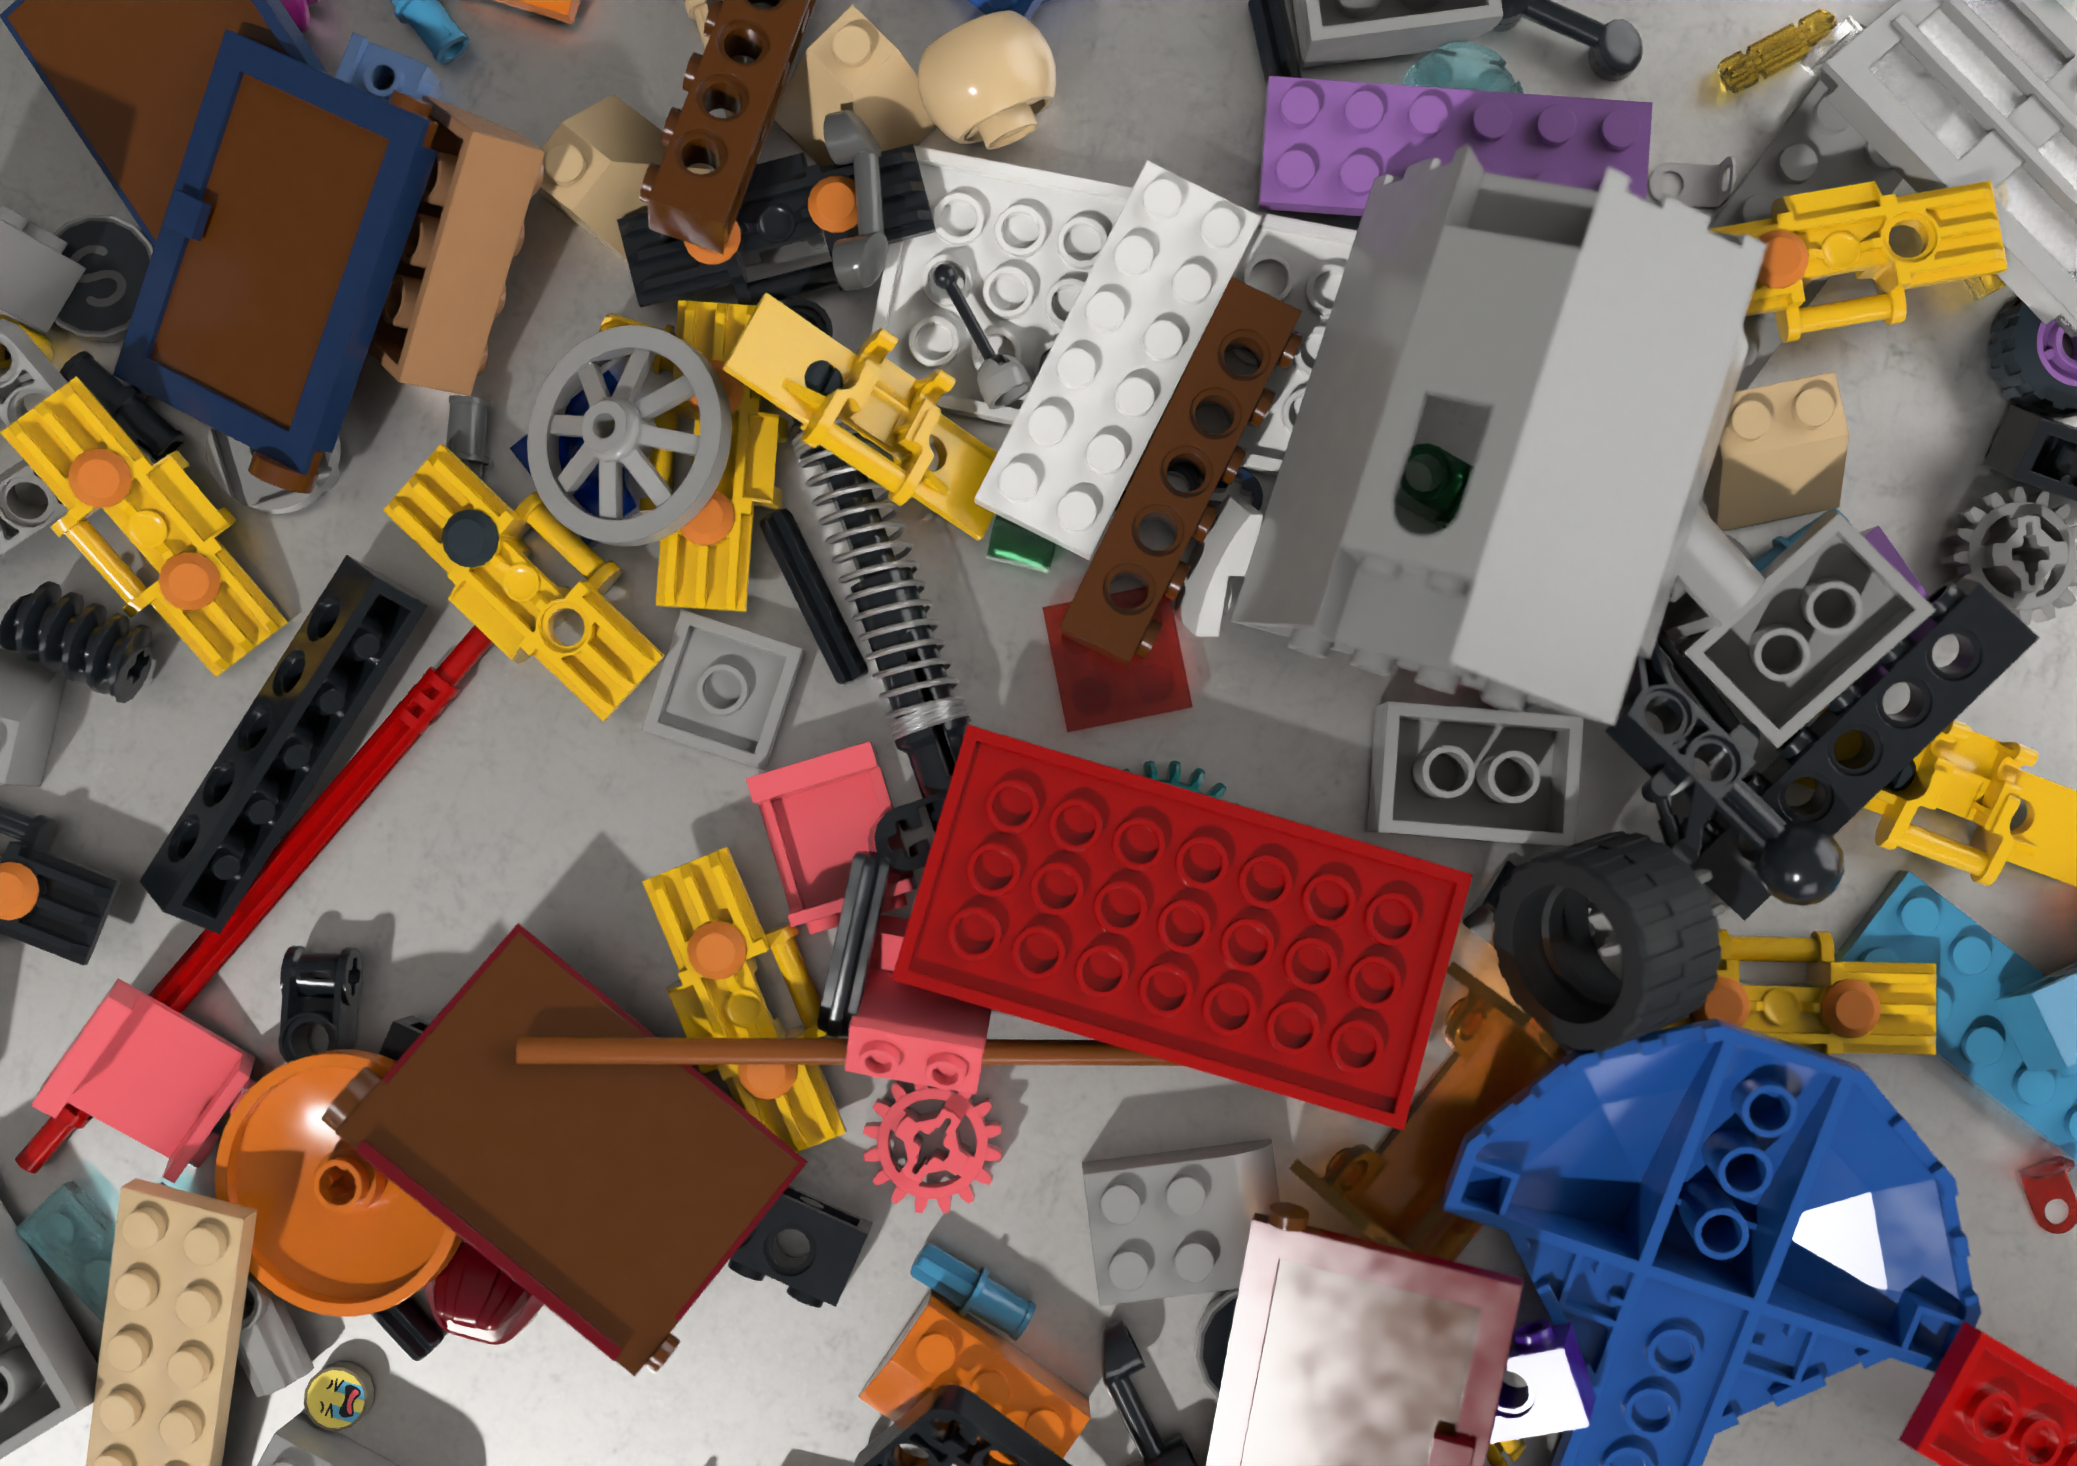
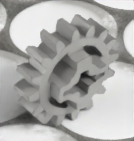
[1941,487,2077,625]

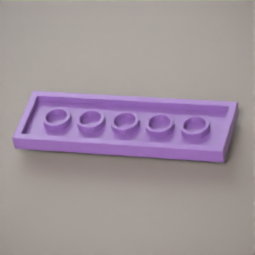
[1258,76,1653,216]

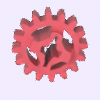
[863,1080,1002,1213]

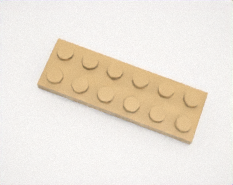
[86,1178,257,1466]

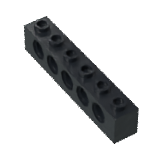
[139,555,428,934]
[1690,578,2040,921]

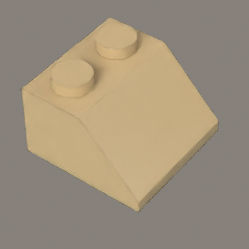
[1703,372,1849,532]

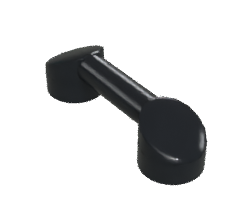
[1492,0,1643,81]
[1101,1320,1198,1466]

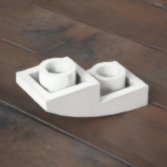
[1174,495,1263,637]

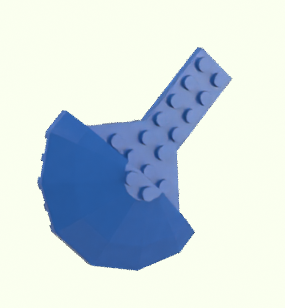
[1440,1018,1981,1466]

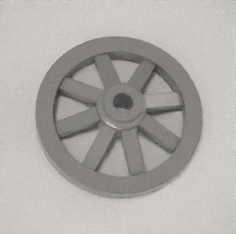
[527,325,732,547]

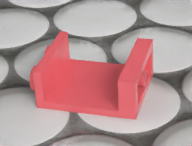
[845,914,992,1094]
[31,978,257,1183]

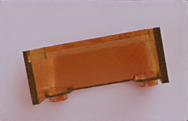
[1289,961,1567,1261]

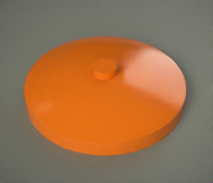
[215,1049,463,1317]

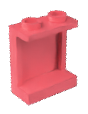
[746,741,918,935]

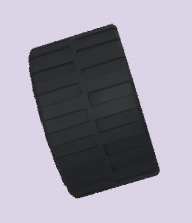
[1493,831,1722,1052]

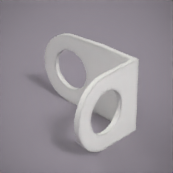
[1648,156,1736,208]

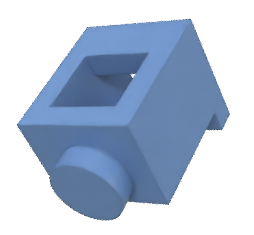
[334,32,441,101]

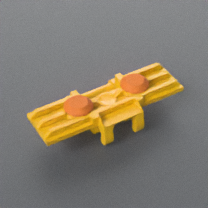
[639,300,788,612]
[0,376,288,677]
[642,846,847,1153]
[1622,929,1936,1055]

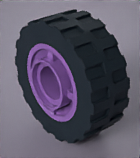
[1988,272,2077,419]

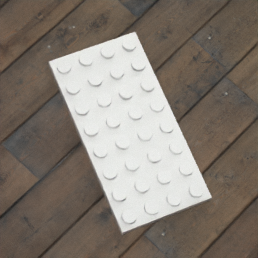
[870,146,1357,476]

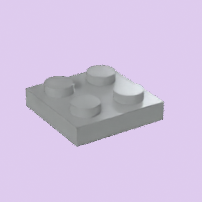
[641,609,805,771]

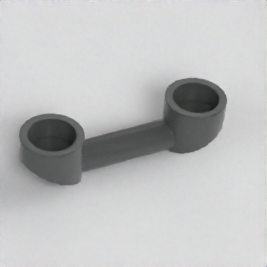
[823,109,888,291]

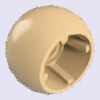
[918,10,1057,150]

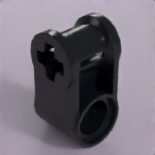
[278,945,363,1063]

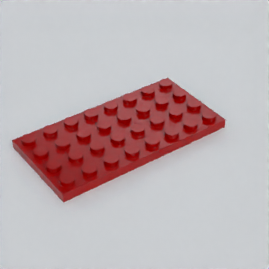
[891,724,1473,1131]

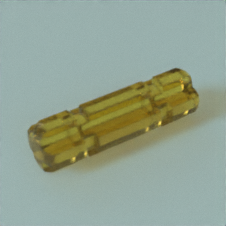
[1717,9,1840,93]

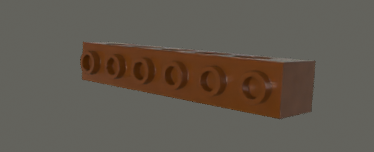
[640,0,818,254]
[1059,277,1304,667]

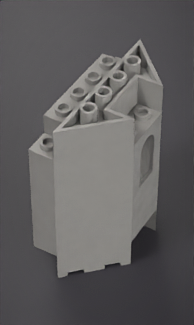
[1230,145,1767,726]

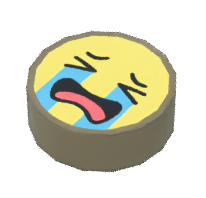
[304,1361,374,1432]

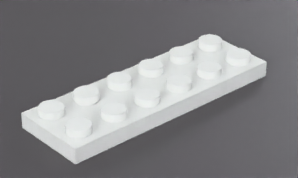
[975,160,1262,561]

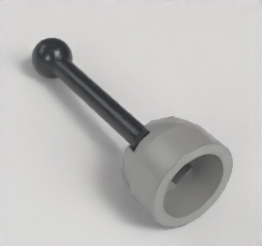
[933,263,1034,409]

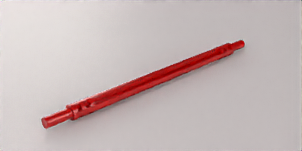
[15,625,493,1174]

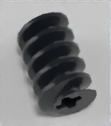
[0,581,152,703]

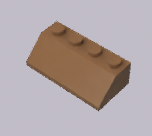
[368,95,545,396]

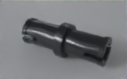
[59,351,186,463]

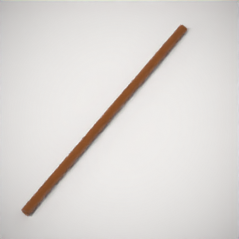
[516,1037,1182,1066]

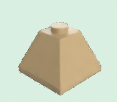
[773,4,937,167]
[537,94,713,263]

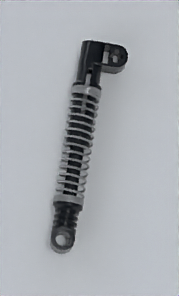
[783,299,972,874]

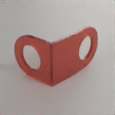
[2018,1156,2077,1234]

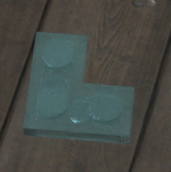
[15,1180,166,1322]

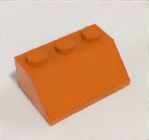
[858,1289,1091,1466]

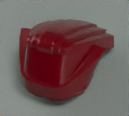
[424,1240,543,1345]

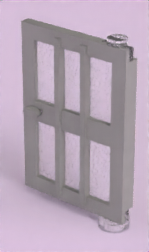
[1799,0,2077,338]

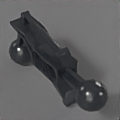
[1478,627,1845,906]

